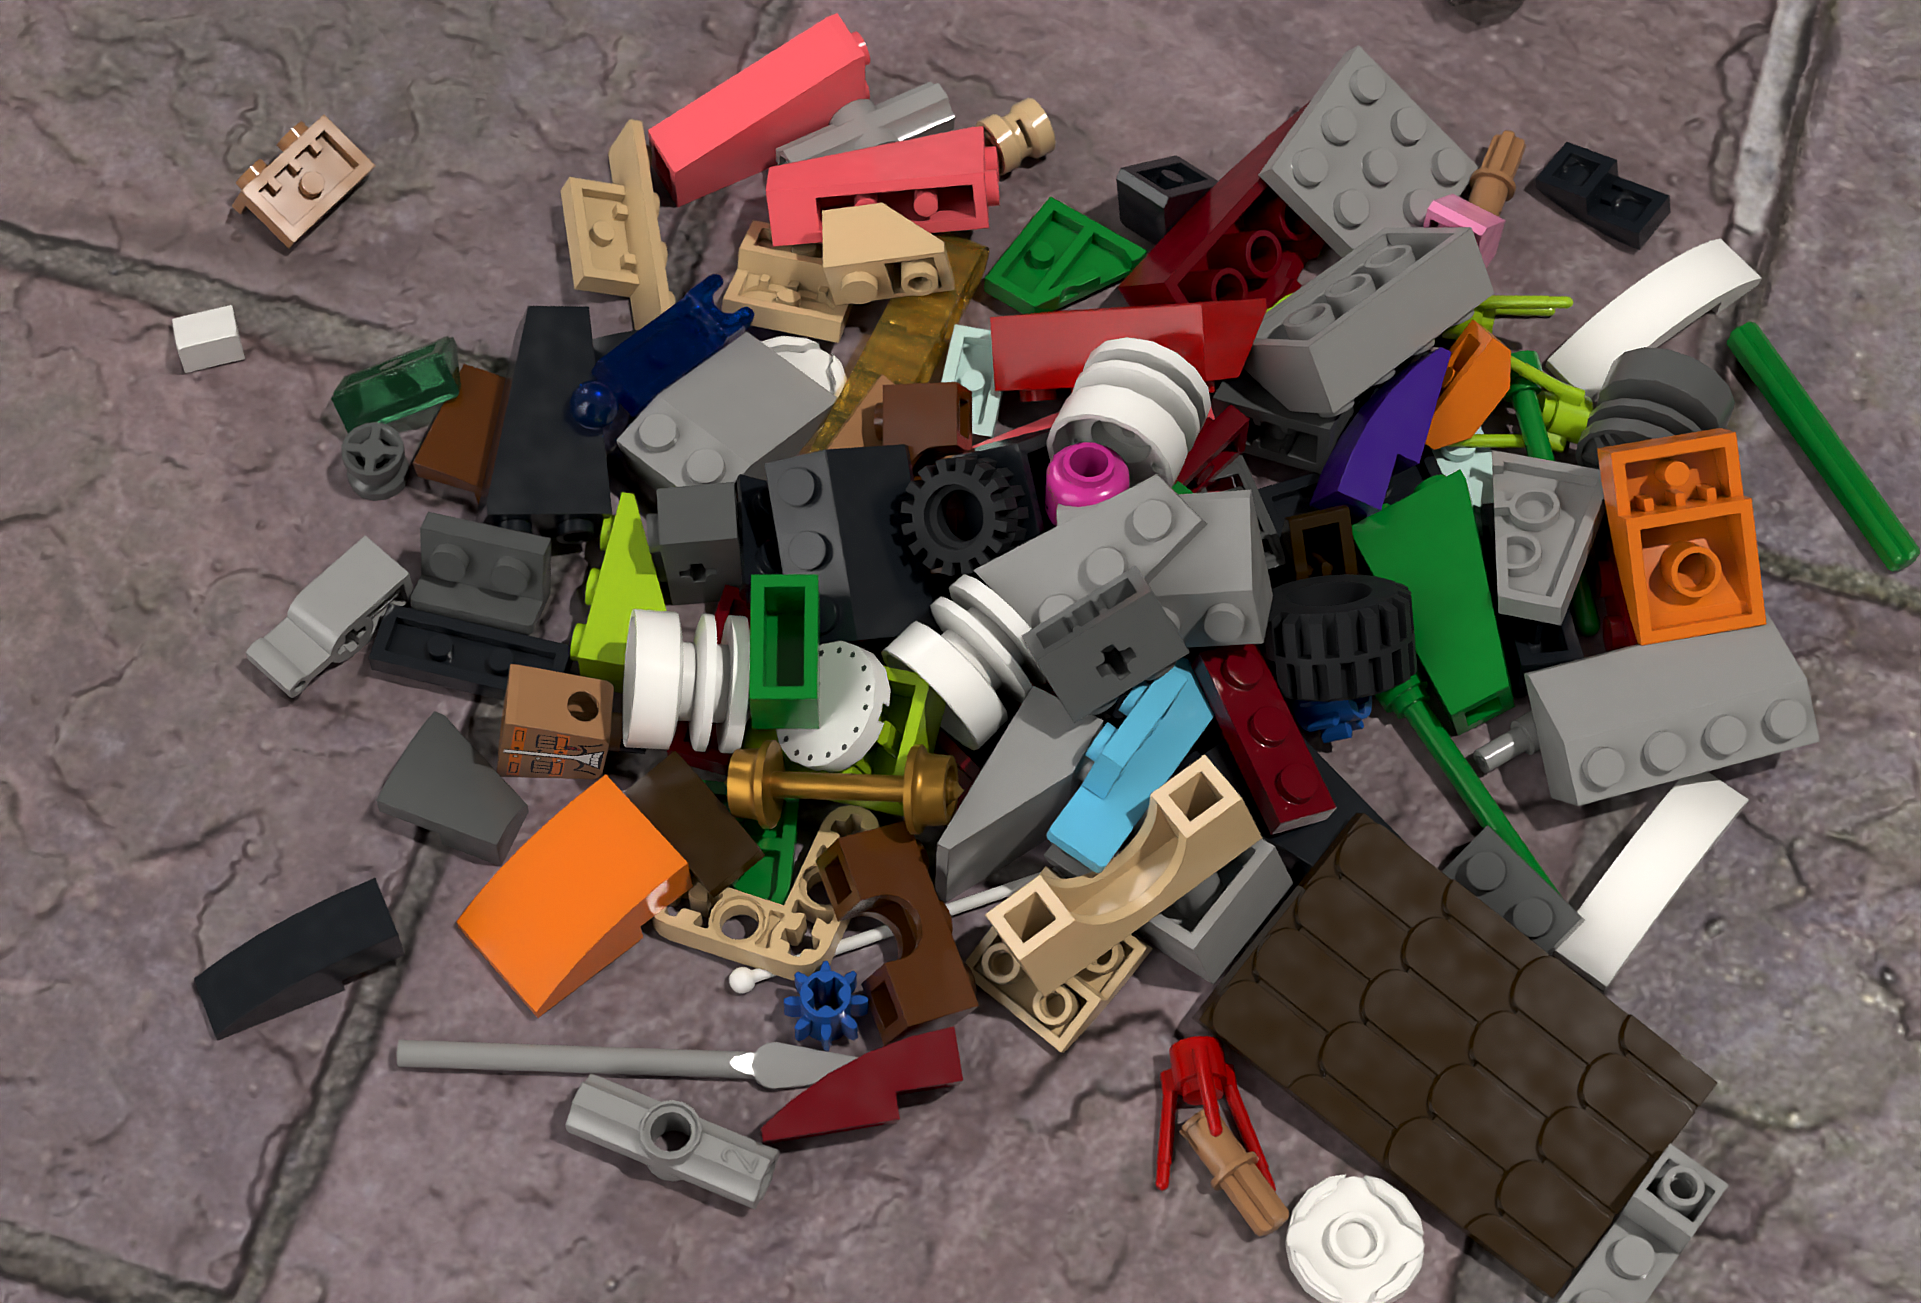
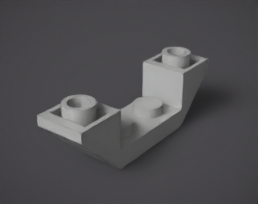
[1555,1143,1729,1303]

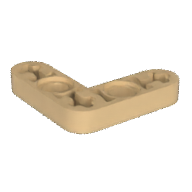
[651,805,879,981]

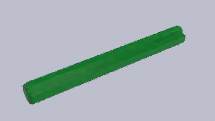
[1727,321,1920,572]

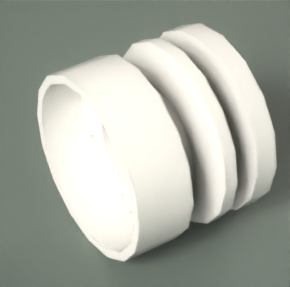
[1046,337,1211,488]
[881,574,1048,751]
[622,609,751,753]

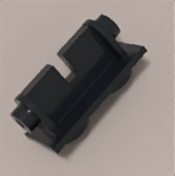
[737,474,783,610]

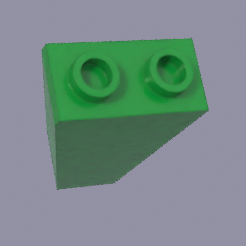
[1352,469,1515,736]

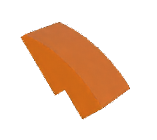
[1597,428,1766,646]
[456,774,693,1018]

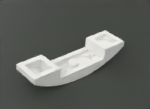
[1545,239,1761,402]
[1552,772,1749,991]

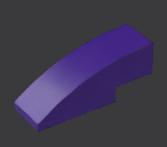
[1309,347,1451,524]

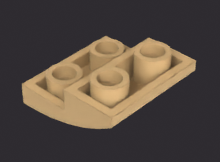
[965,866,1153,1053]

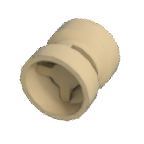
[975,98,1056,175]

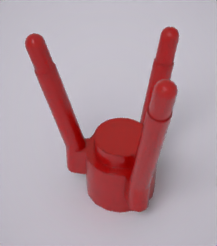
[1155,1036,1276,1193]

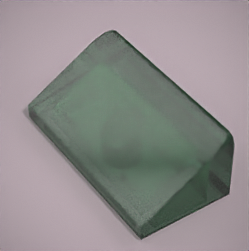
[331,336,461,434]

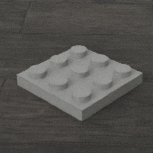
[1259,45,1479,258]

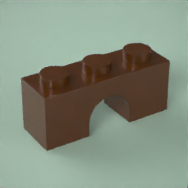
[874,382,972,581]
[815,821,979,1046]

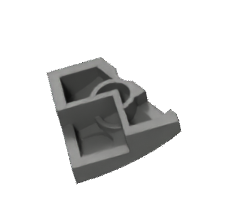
[376,711,529,867]

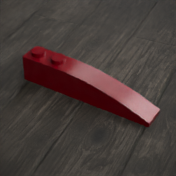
[1117,101,1325,309]

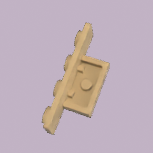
[560,119,675,330]

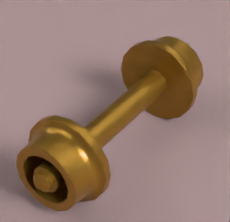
[724,740,964,835]

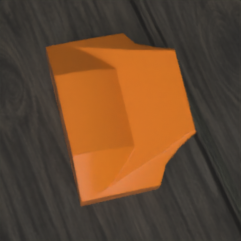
[1425,319,1511,450]

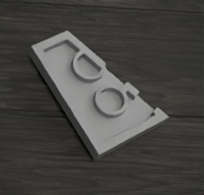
[1492,450,1606,626]
[973,474,1207,629]

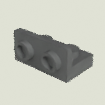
[411,512,551,635]
[1442,825,1585,955]

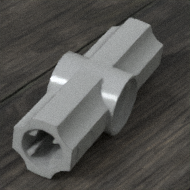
[776,81,955,165]
[565,1073,779,1210]

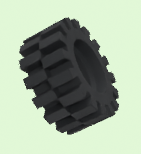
[900,455,1029,576]

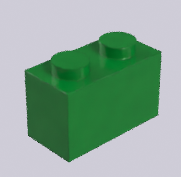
[749,574,820,729]

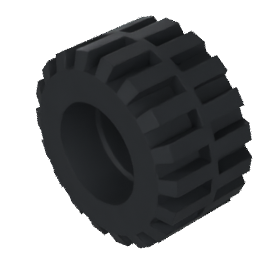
[1258,574,1417,702]

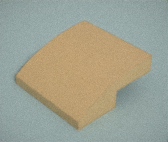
[721,220,853,343]

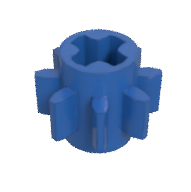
[1292,696,1372,743]
[784,961,868,1051]

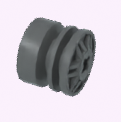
[1575,347,1735,470]

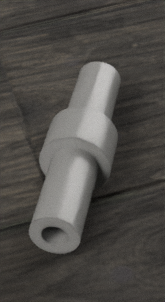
[1473,710,1540,773]

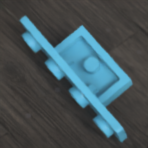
[1046,657,1214,873]

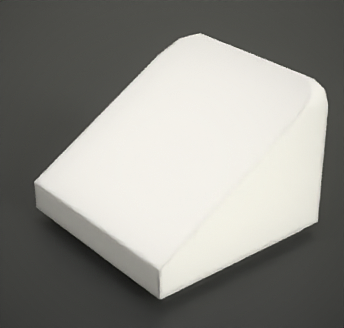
[172,305,245,373]

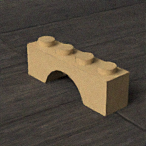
[985,755,1262,997]

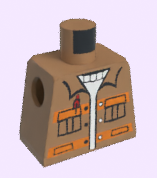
[496,664,646,779]

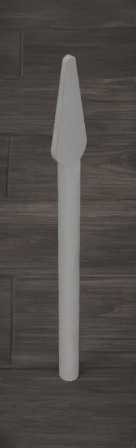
[397,1040,858,1090]

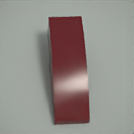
[760,1026,963,1145]

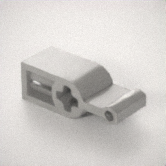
[245,535,413,698]

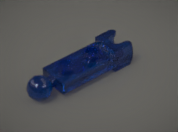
[570,274,754,430]

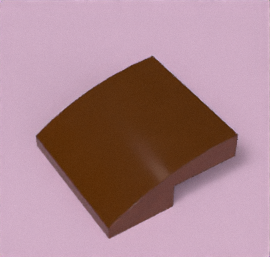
[413,364,506,506]

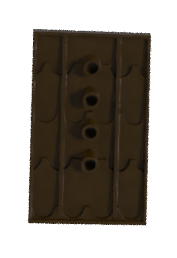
[1192,813,1718,1299]

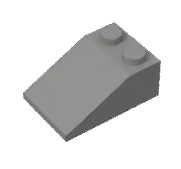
[616,332,841,503]
[935,685,1103,903]
[1044,808,1293,984]

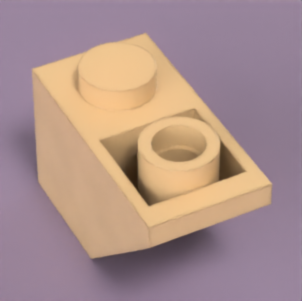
[822,203,955,306]

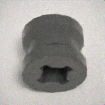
[341,422,410,501]

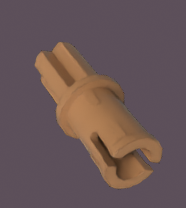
[1468,130,1526,217]
[1179,1109,1289,1236]

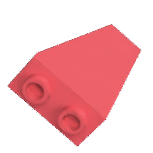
[648,13,870,207]
[766,126,1000,247]

